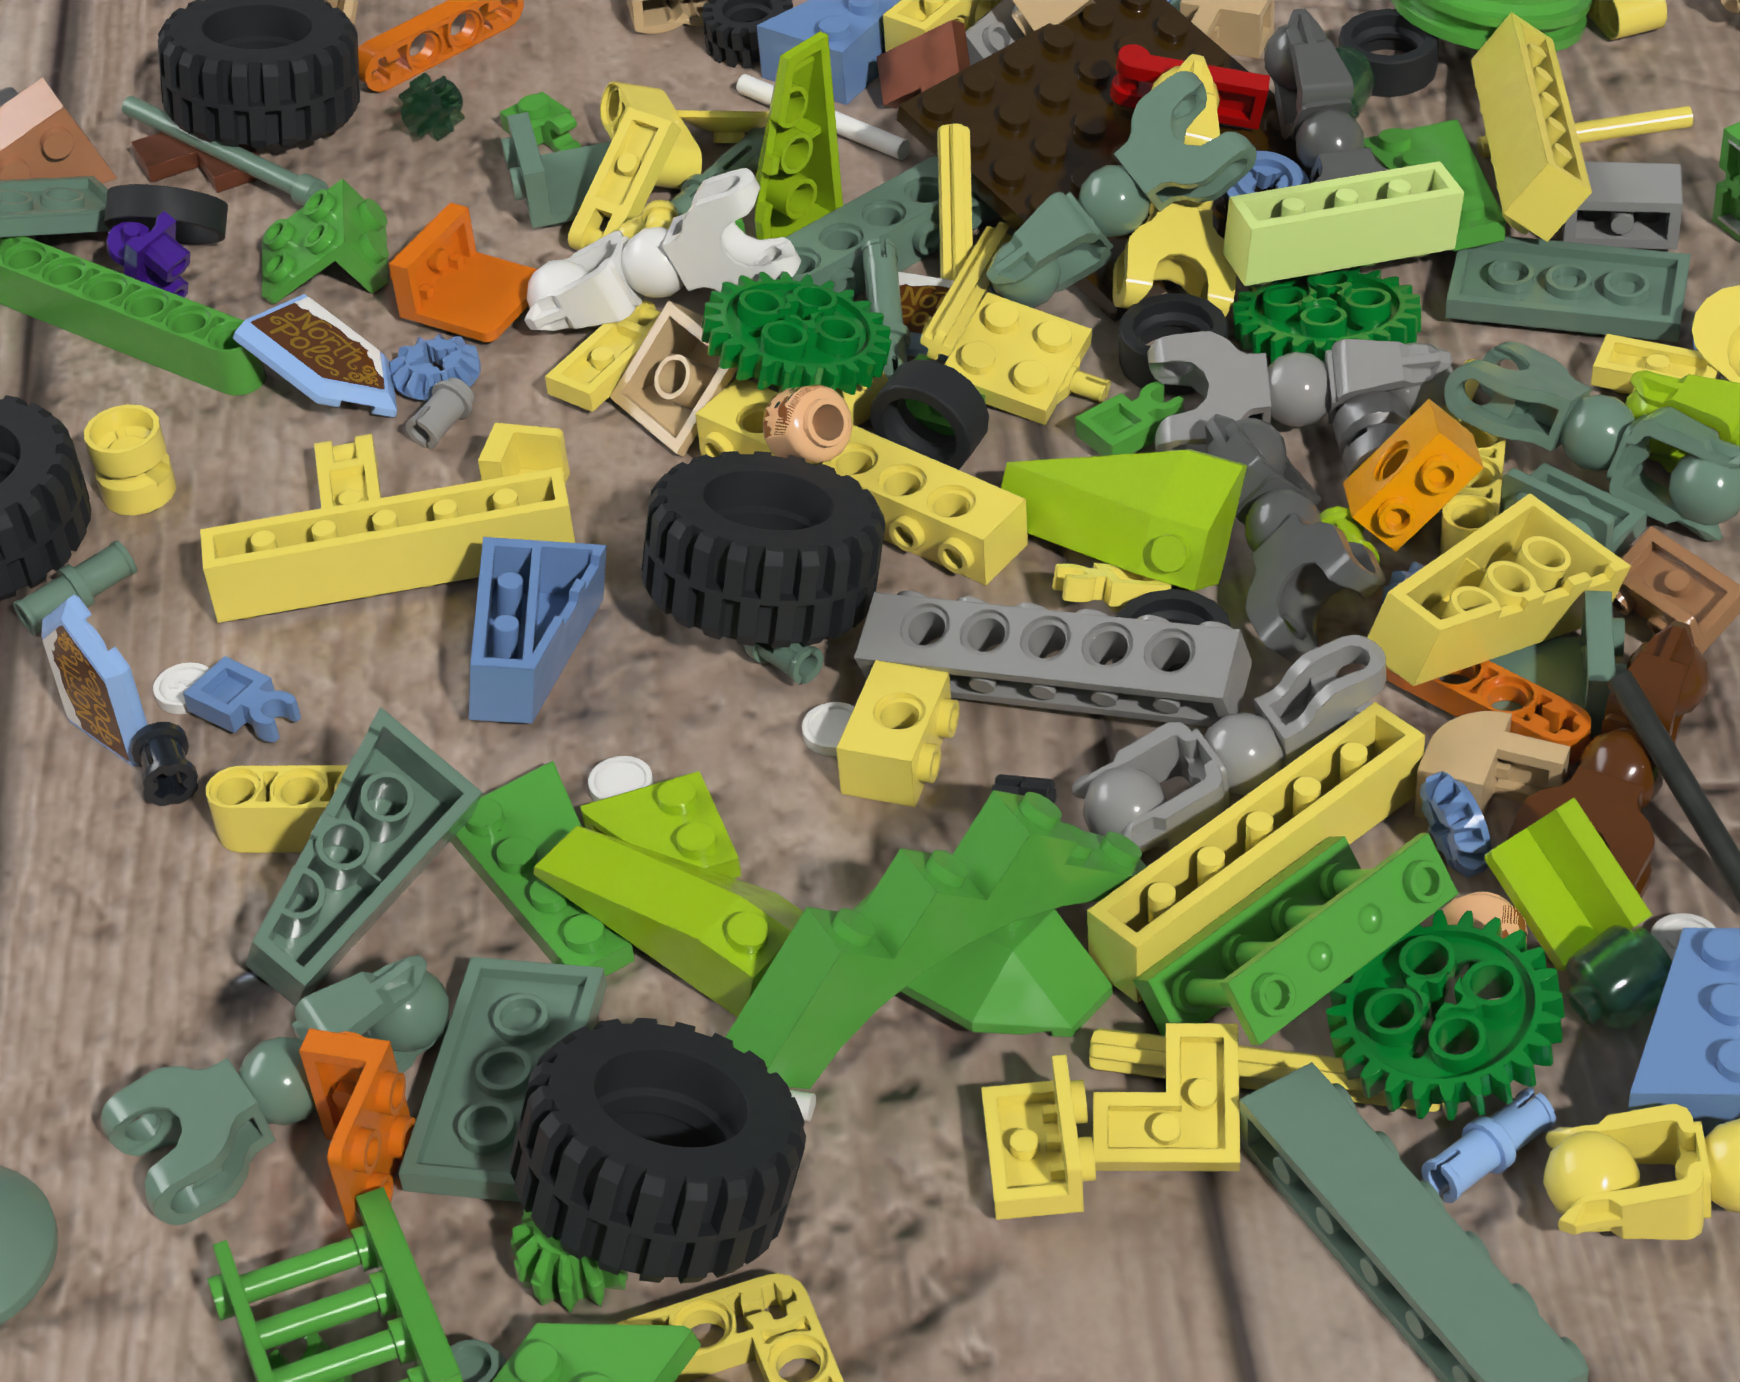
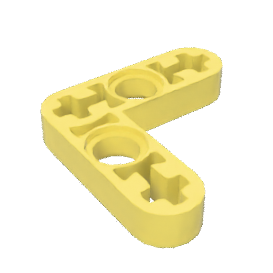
[617,1273,844,1382]

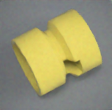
[84,404,176,516]

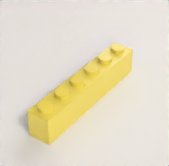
[1471,12,1592,242]
[200,467,575,623]
[1087,702,1425,1003]

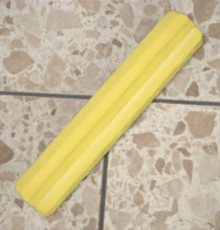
[937,124,973,280]

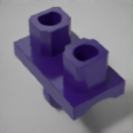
[107,211,191,298]

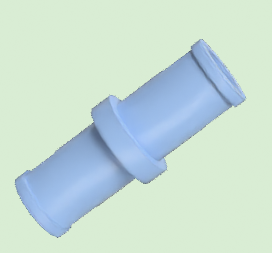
[1421,1088,1556,1203]

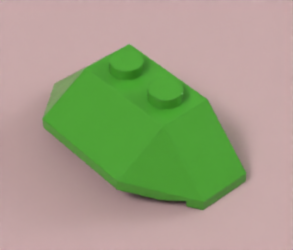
[854,850,1113,1037]

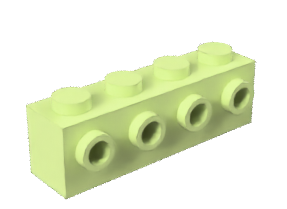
[1223,161,1464,286]

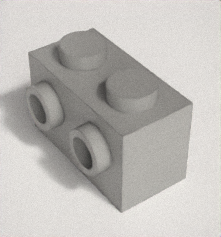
[1563,161,1683,250]

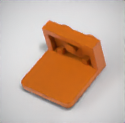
[389,202,538,342]
[299,1028,416,1236]

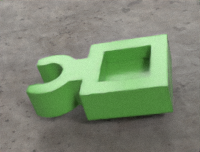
[1075,381,1184,456]

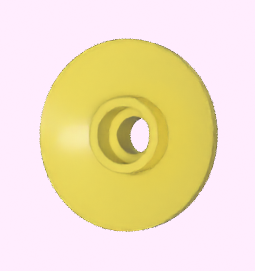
[677,110,769,143]

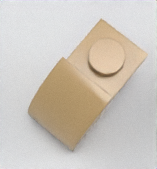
[1180,0,1274,59]
[1415,711,1570,819]

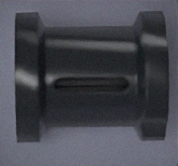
[130,722,198,806]

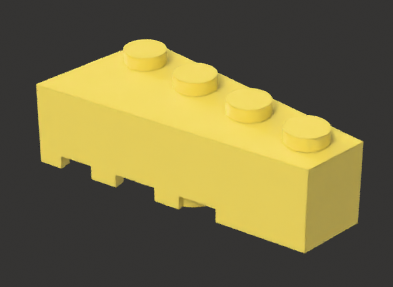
[1367,493,1631,686]

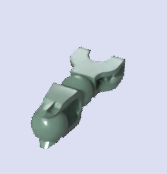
[986,71,1257,308]
[1444,341,1740,541]
[101,955,450,1226]

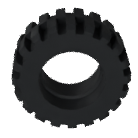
[157,0,360,148]
[0,395,92,601]
[641,451,886,648]
[510,1018,806,1284]

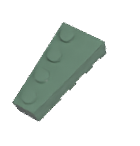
[246,707,483,1007]

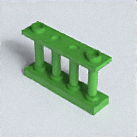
[1133,833,1459,1045]
[207,1187,463,1382]

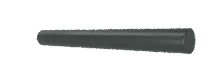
[1607,670,1740,905]

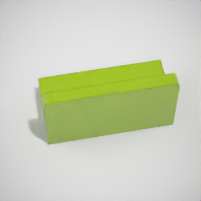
[1484,797,1652,971]

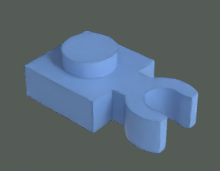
[183,656,301,742]

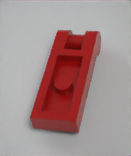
[1110,44,1270,130]

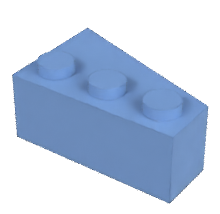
[757,0,901,105]
[1627,928,1740,1138]

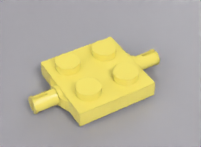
[922,292,1111,425]

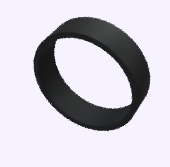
[104,184,228,244]

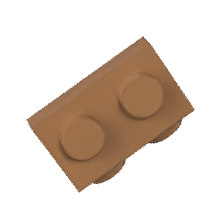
[1612,526,1740,654]

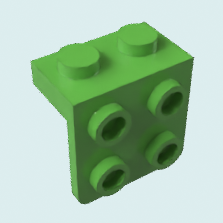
[262,179,389,304]

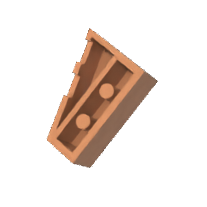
[0,77,117,183]

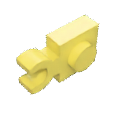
[1052,563,1171,613]

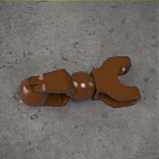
[1506,621,1710,898]

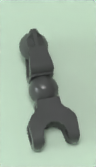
[1264,9,1388,183]
[1205,414,1385,663]

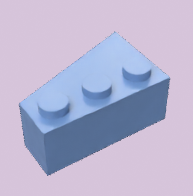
[469,537,607,724]

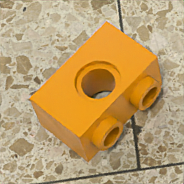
[1343,399,1484,552]

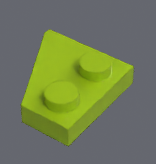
[580,771,741,878]

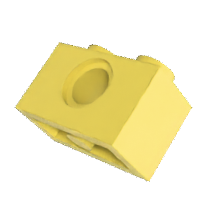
[836,660,960,807]

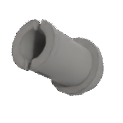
[405,377,475,449]

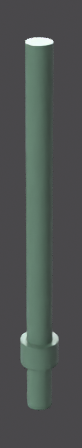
[122,96,329,207]

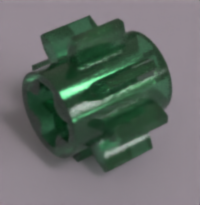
[398,72,465,141]

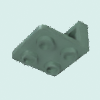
[501,112,611,228]
[1489,590,1627,737]

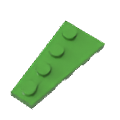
[1364,119,1506,251]
[450,761,635,977]

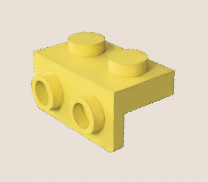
[981,1054,1096,1220]

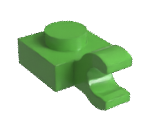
[500,92,581,152]

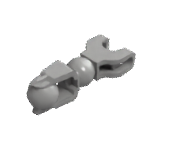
[1147,331,1453,454]
[1072,635,1387,852]

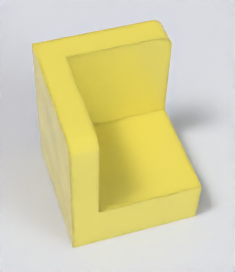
[478,423,570,484]

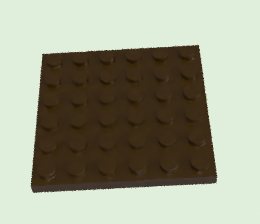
[897,0,1311,322]

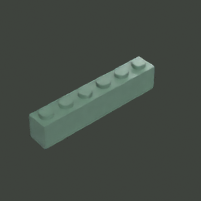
[1240,1062,1589,1382]

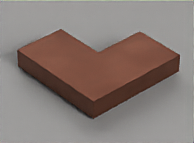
[877,20,970,109]
[131,132,259,193]

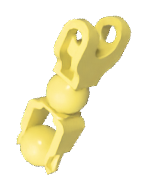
[1113,54,1237,317]
[1543,1104,1740,1240]

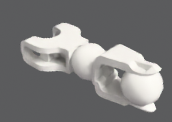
[524,168,801,331]

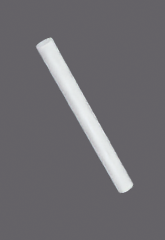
[736,74,911,160]

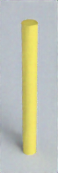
[1477,106,1693,158]

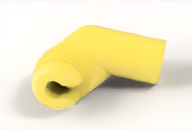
[619,200,678,239]

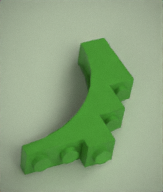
[726,790,1147,1089]

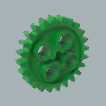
[1233,266,1421,363]
[701,271,892,395]
[1326,910,1565,1120]

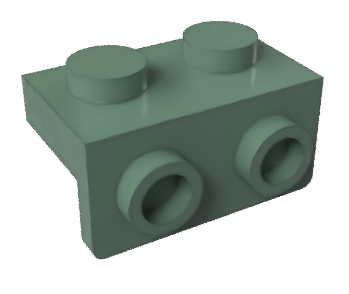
[1500,462,1647,556]

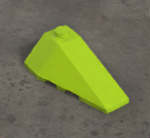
[755,31,843,240]
[1001,449,1247,591]
[533,825,804,1018]

